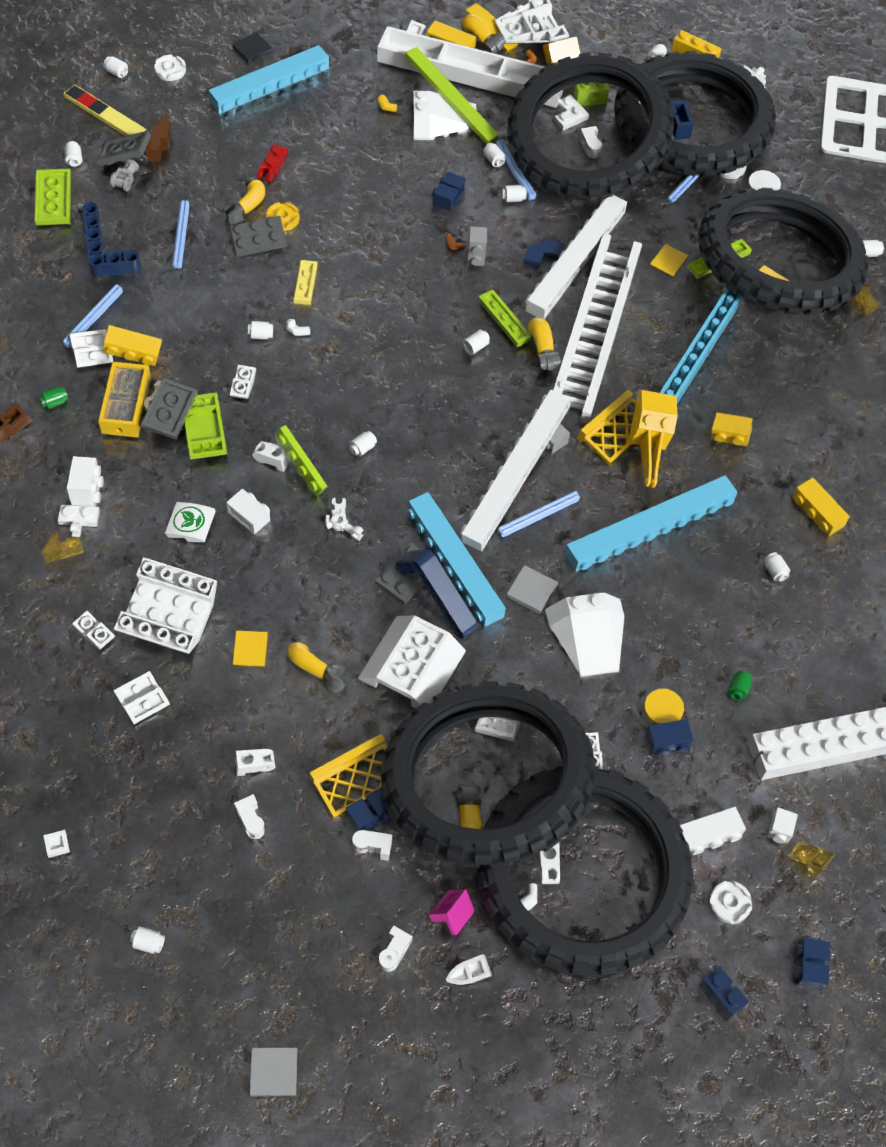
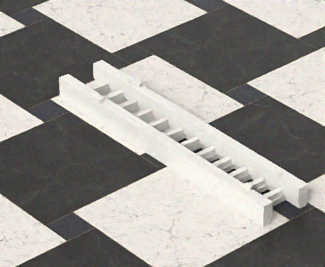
[553,233,642,424]

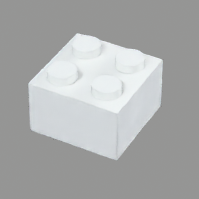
[67,456,104,507]

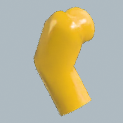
[377,95,397,112]

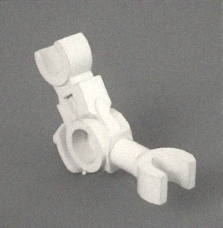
[325,498,363,541]

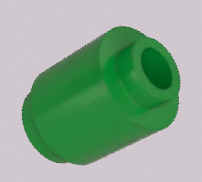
[39,386,68,410]
[728,670,752,701]

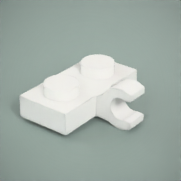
[58,505,100,537]

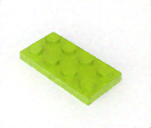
[35,169,71,225]

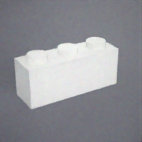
[680,807,746,855]

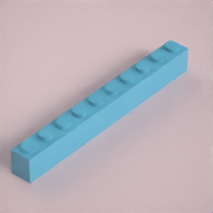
[660,288,743,404]
[565,475,737,571]

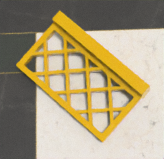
[577,389,636,465]
[309,734,387,818]

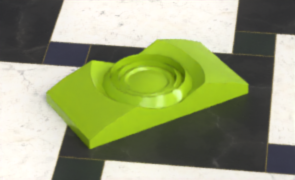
[185,393,227,460]

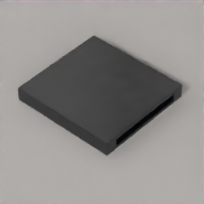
[232,32,273,63]

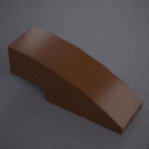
[146,114,171,162]
[0,402,33,442]

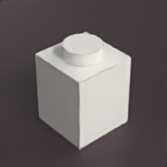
[767,808,798,843]

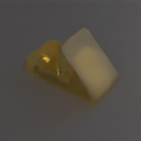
[852,284,880,315]
[42,530,84,563]
[788,840,835,878]

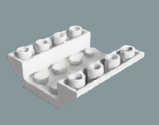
[114,557,217,654]
[358,615,466,708]

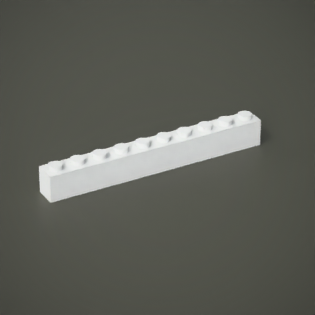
[525,195,627,319]
[460,390,570,552]

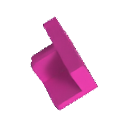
[429,889,474,935]

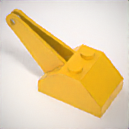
[628,389,678,488]

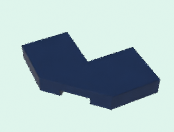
[523,239,565,267]

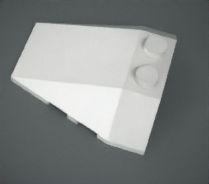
[495,0,569,43]
[413,91,476,140]
[545,593,624,677]

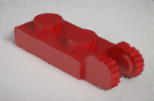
[257,144,288,182]

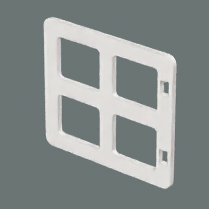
[821,76,886,164]

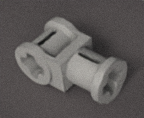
[110,159,139,191]

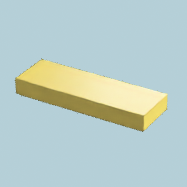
[293,260,318,305]

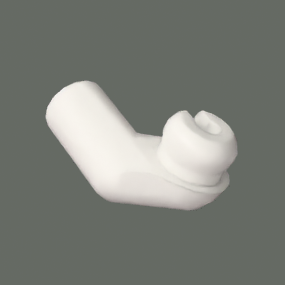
[520,883,537,911]

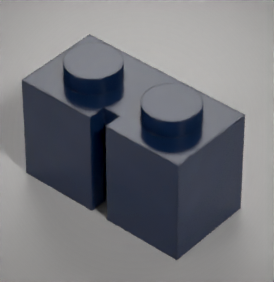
[671,101,694,140]
[432,171,466,212]
[646,719,694,756]
[346,787,392,831]
[794,938,830,990]
[698,966,749,1021]

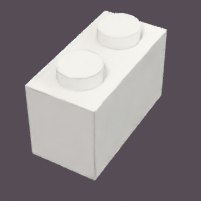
[226,489,270,534]

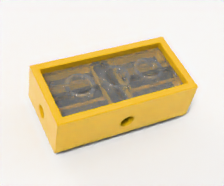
[99,362,151,437]

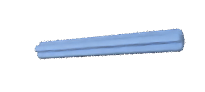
[496,139,536,201]
[666,174,701,203]
[172,200,189,269]
[62,285,123,348]
[498,491,580,537]

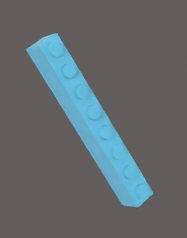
[209,45,329,114]
[407,492,506,627]

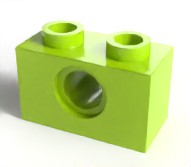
[573,82,610,106]

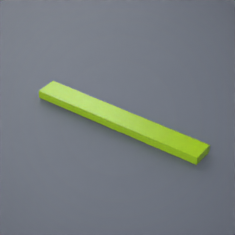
[404,47,499,145]

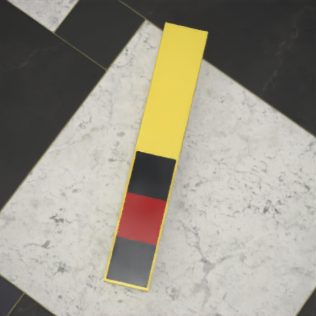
[64,85,147,136]

